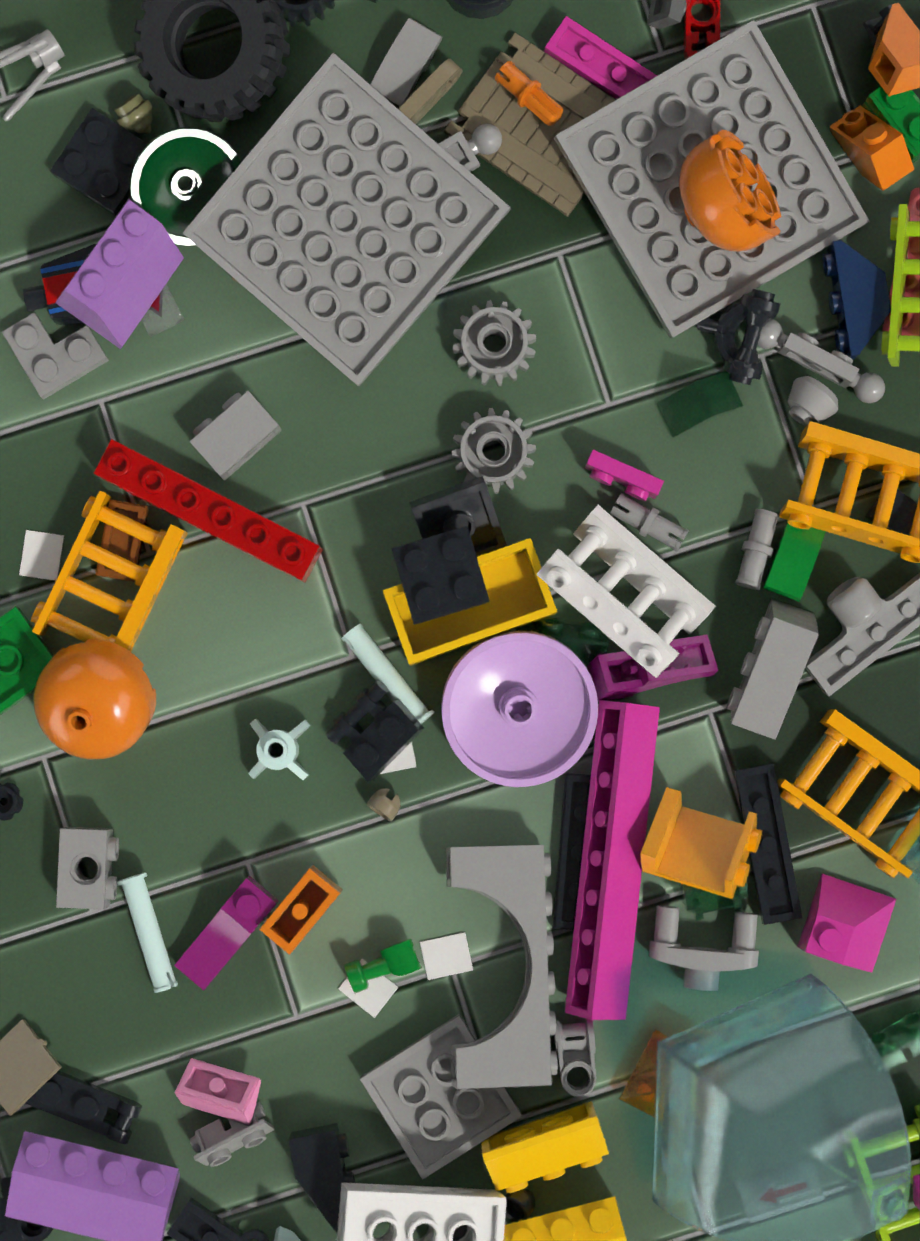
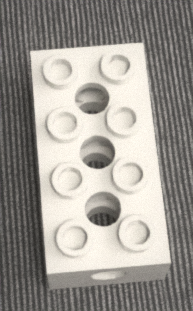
[337,1183,507,1241]

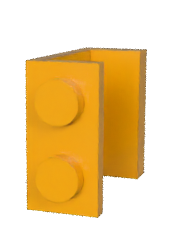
[640,787,762,899]

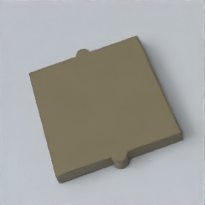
[0,1019,62,1115]

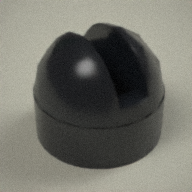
[505,1188,536,1222]

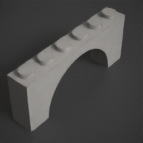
[446,845,558,1089]

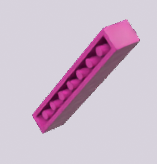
[565,700,660,1020]

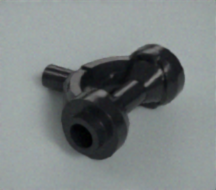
[697,289,781,385]

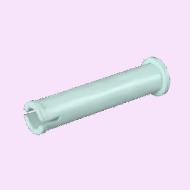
[341,623,435,724]
[117,872,178,993]

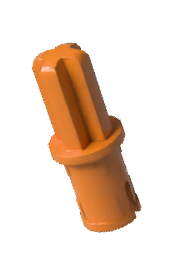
[495,61,563,126]

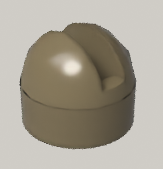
[366,788,401,822]

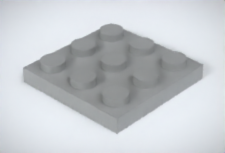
[360,1014,522,1180]

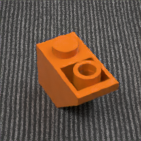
[868,3,920,96]
[829,105,915,191]

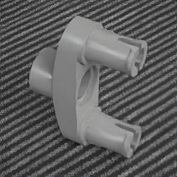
[649,905,759,991]

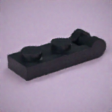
[26,1070,142,1144]

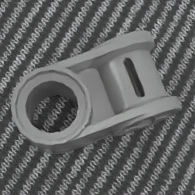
[554,1019,596,1097]

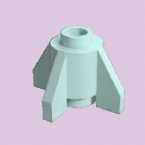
[248,719,311,780]

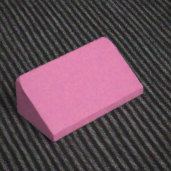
[174,1058,261,1125]

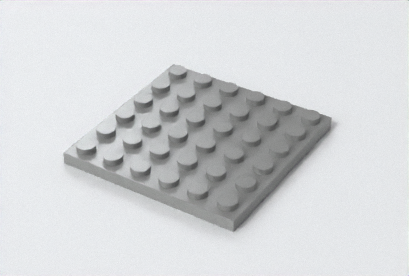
[554,20,869,339]
[183,53,511,387]

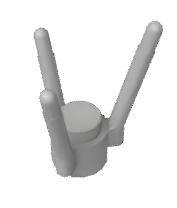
[0,29,65,121]

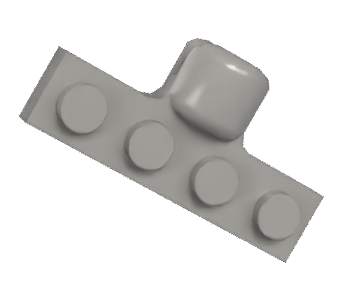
[805,573,920,696]

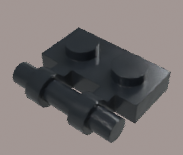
[326,680,425,782]

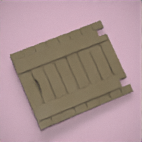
[444,33,615,217]

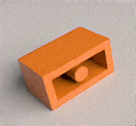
[259,865,343,955]

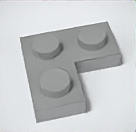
[2,312,109,399]

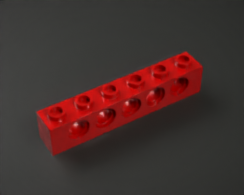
[93,439,323,583]

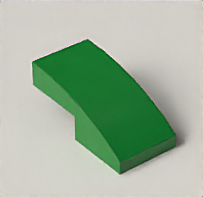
[763,520,826,602]

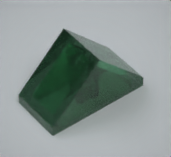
[657,372,743,438]

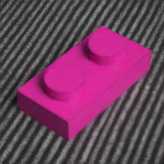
[585,450,664,501]

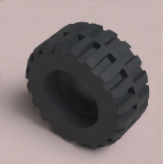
[133,0,290,122]

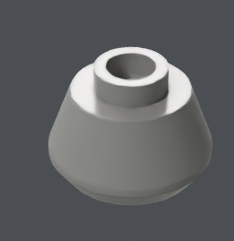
[787,376,838,426]

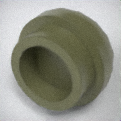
[114,93,153,134]

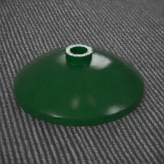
[130,127,241,245]

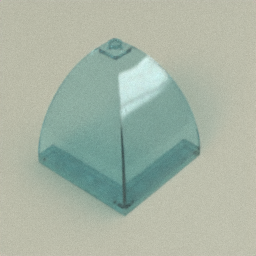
[652,973,911,1241]

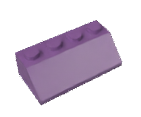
[5,1131,180,1241]

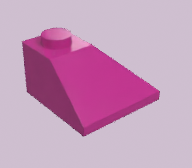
[797,873,896,973]

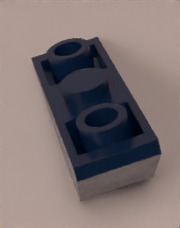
[823,240,891,360]

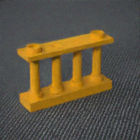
[779,421,920,563]
[31,490,188,652]
[777,709,920,878]

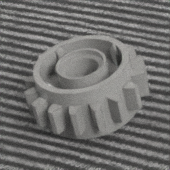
[453,300,536,387]
[452,408,536,494]

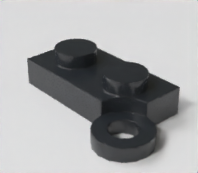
[167,1198,269,1241]

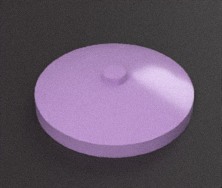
[441,631,598,787]

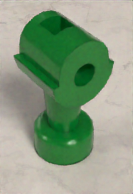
[344,938,422,994]

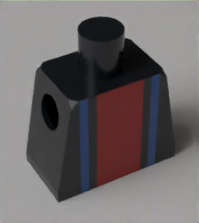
[23,244,97,325]

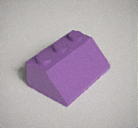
[55,199,184,349]

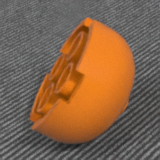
[679,130,781,252]
[34,639,156,760]

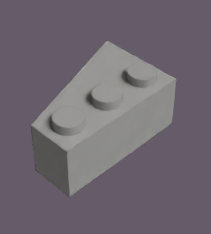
[726,598,819,740]

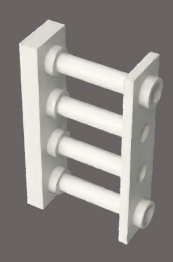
[536,505,716,678]

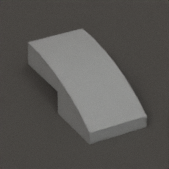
[370,18,443,106]

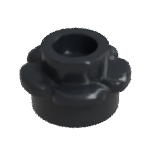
[0,782,23,821]

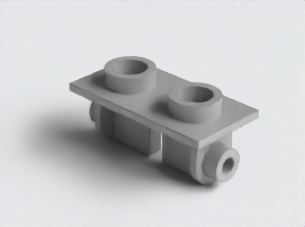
[190,1102,275,1167]

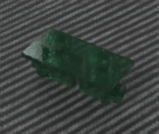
[531,617,609,663]
[857,1009,920,1075]

